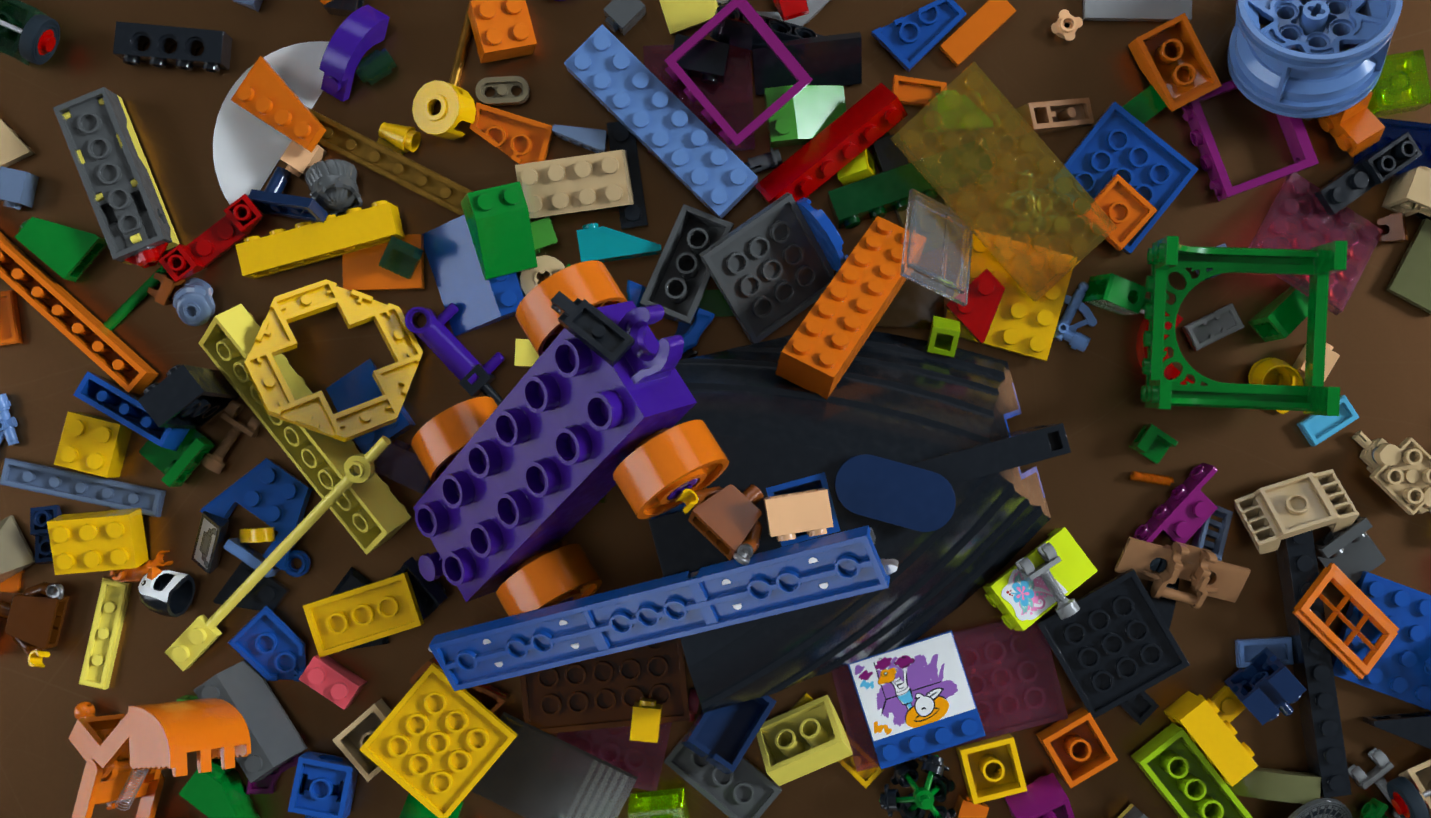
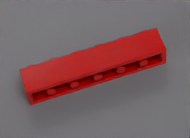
[755,83,908,205]

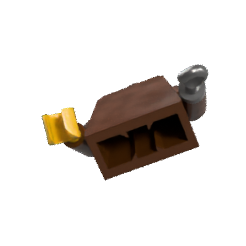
[0,582,69,668]

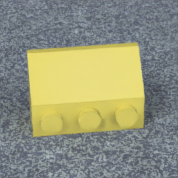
[756,695,853,786]

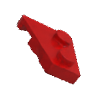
[946,269,1005,344]

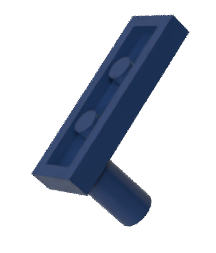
[248,167,328,223]

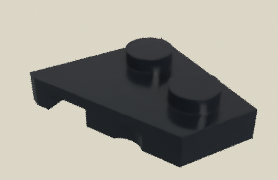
[213,561,290,612]

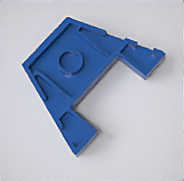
[200,458,312,571]

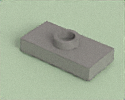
[1181,303,1244,351]

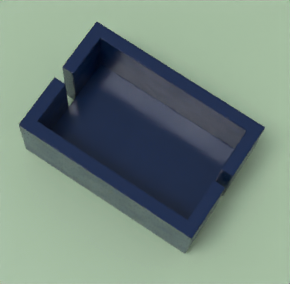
[681,695,777,774]

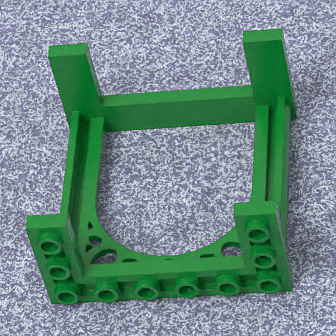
[1141,236,1348,416]

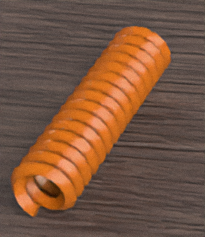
[1130,471,1174,487]

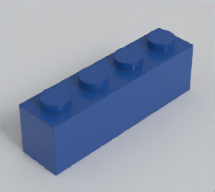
[73,371,189,451]

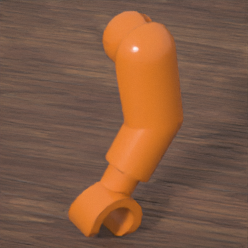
[110,550,173,582]

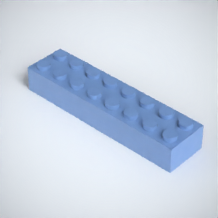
[564,24,758,219]

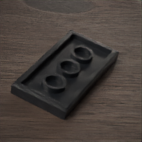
[752,32,862,95]

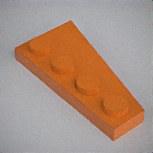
[231,56,326,153]

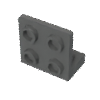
[1314,517,1386,583]

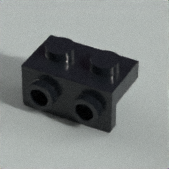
[391,557,448,620]

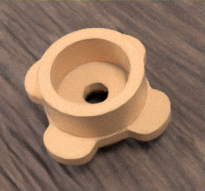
[1051,9,1083,41]

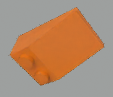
[1128,13,1222,112]

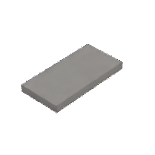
[1083,0,1192,22]

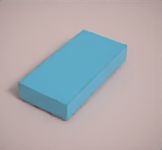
[1297,395,1360,447]

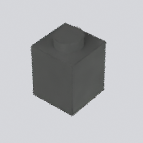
[603,0,647,35]

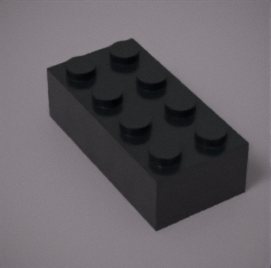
[138,364,240,429]

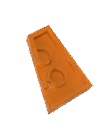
[469,102,553,164]

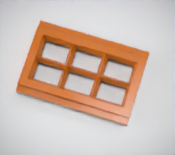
[1292,563,1399,679]

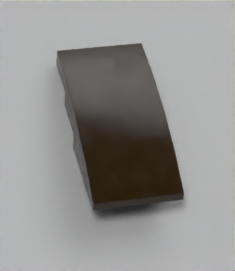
[834,271,945,330]

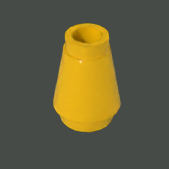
[378,122,421,153]

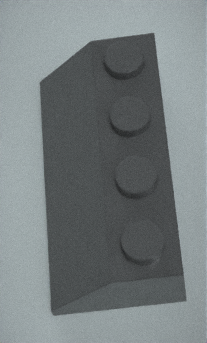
[640,204,734,324]
[194,660,308,783]

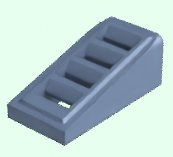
[552,124,608,153]
[1191,505,1233,561]

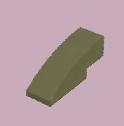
[1226,767,1321,804]

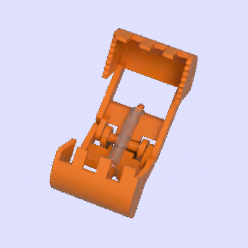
[68,698,251,818]

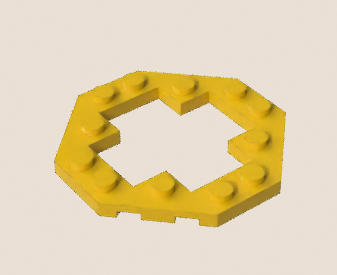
[244,279,423,442]

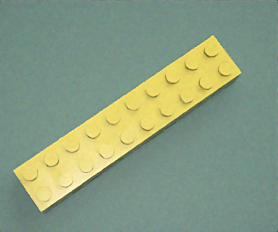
[198,304,411,555]

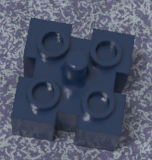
[1224,647,1307,725]

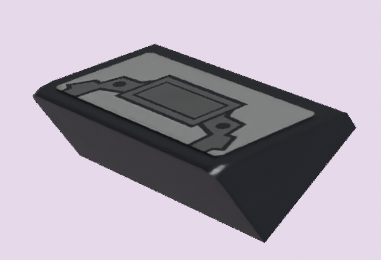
[191,511,230,574]

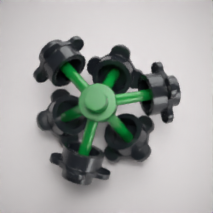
[879,754,956,818]

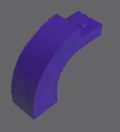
[319,4,390,102]

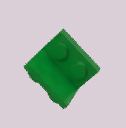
[139,429,215,487]

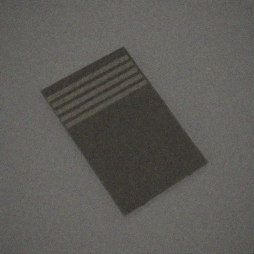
[471,712,638,818]

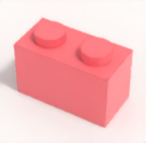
[298,655,367,710]

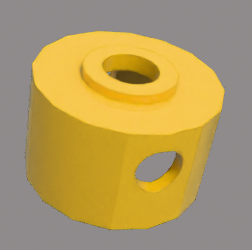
[412,80,476,140]

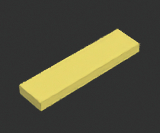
[79,577,132,690]

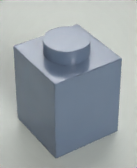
[0,166,39,210]

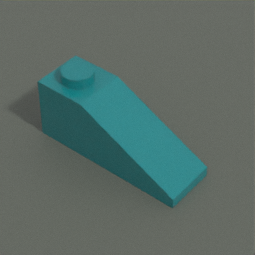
[576,223,662,263]

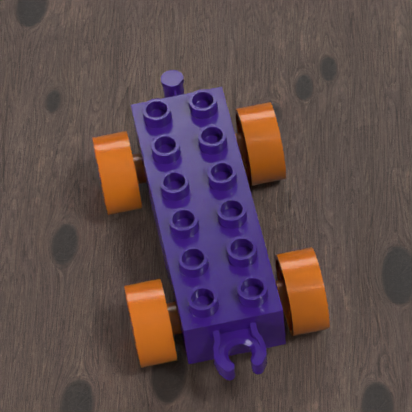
[411,260,729,616]

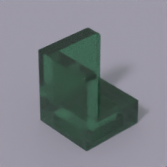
[379,236,424,279]

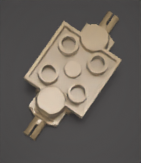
[1352,430,1431,515]

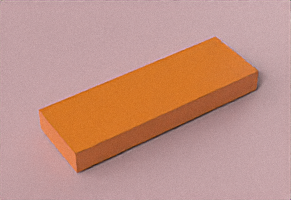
[939,0,1017,67]

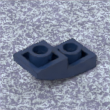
[30,505,62,565]

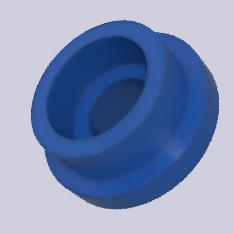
[285,550,311,577]

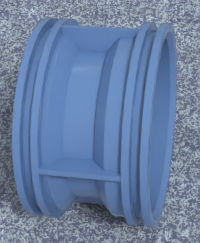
[1227,0,1403,118]

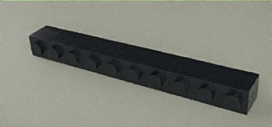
[1276,530,1352,798]

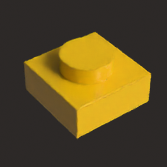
[1210,685,1246,723]

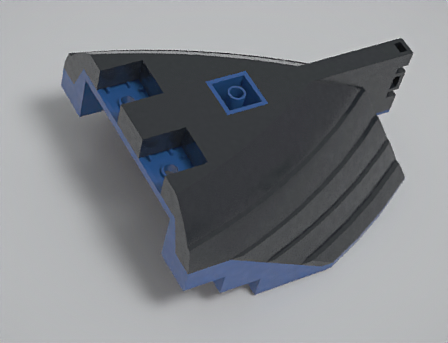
[648,331,1071,713]

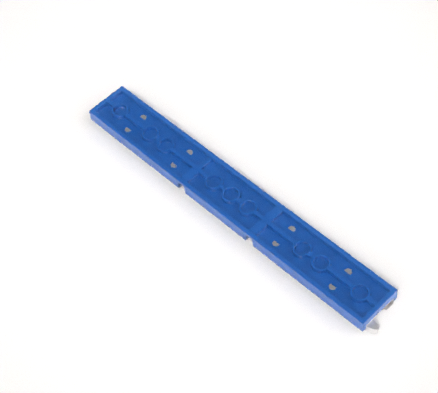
[428,525,899,691]

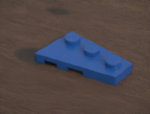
[871,0,967,72]

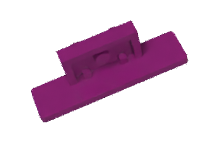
[1133,463,1218,544]

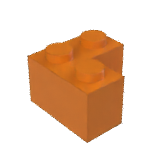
[1317,92,1385,157]

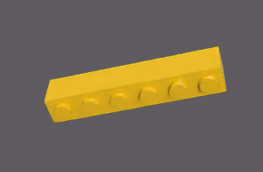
[235,200,405,279]

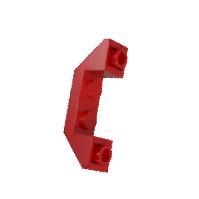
[158,194,263,282]

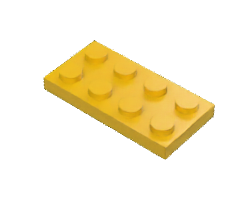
[303,572,424,658]

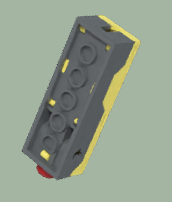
[53,87,180,268]

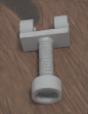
[1015,542,1080,620]
[1348,747,1401,818]

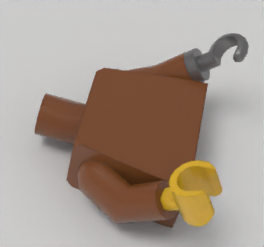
[675,484,764,565]

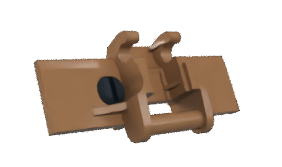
[1114,537,1251,609]

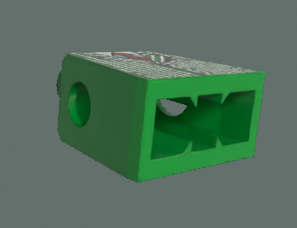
[1082,273,1150,315]

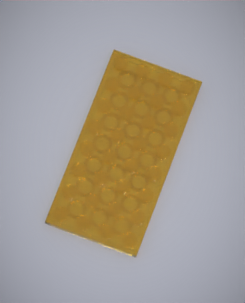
[890,62,1117,302]

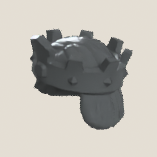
[305,159,363,216]

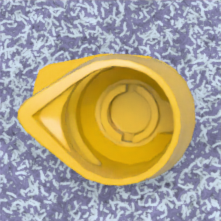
[1248,357,1304,414]

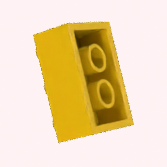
[47,508,149,575]
[1163,691,1258,787]

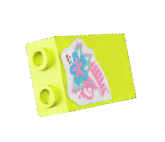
[983,527,1098,631]

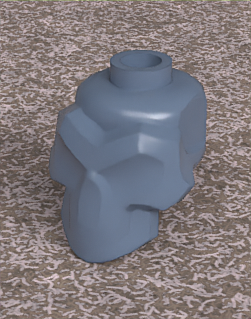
[173,278,215,326]

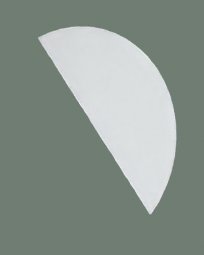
[213,41,329,205]

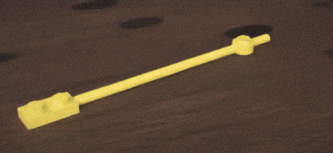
[165,436,391,671]

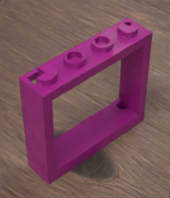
[664,0,813,146]
[1182,80,1319,202]

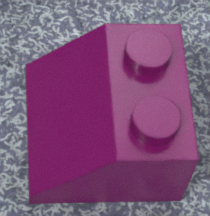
[1004,773,1075,818]

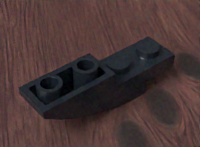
[1314,132,1423,216]

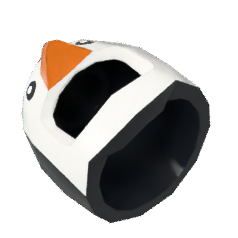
[138,567,195,617]

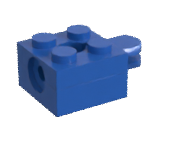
[288,750,359,818]

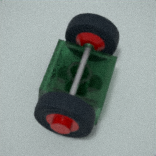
[0,0,60,66]

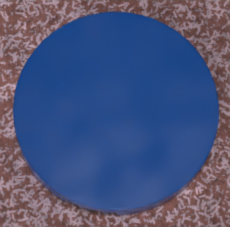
[796,197,848,271]

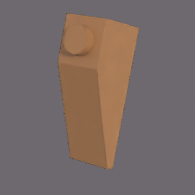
[1007,97,1095,139]

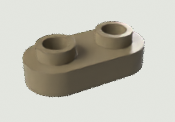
[475,76,530,106]

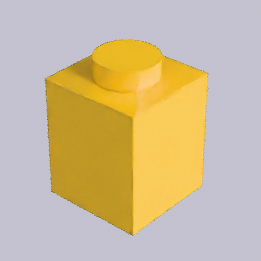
[630,698,662,743]

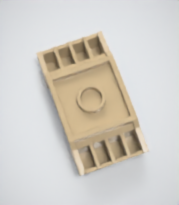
[1234,469,1359,554]

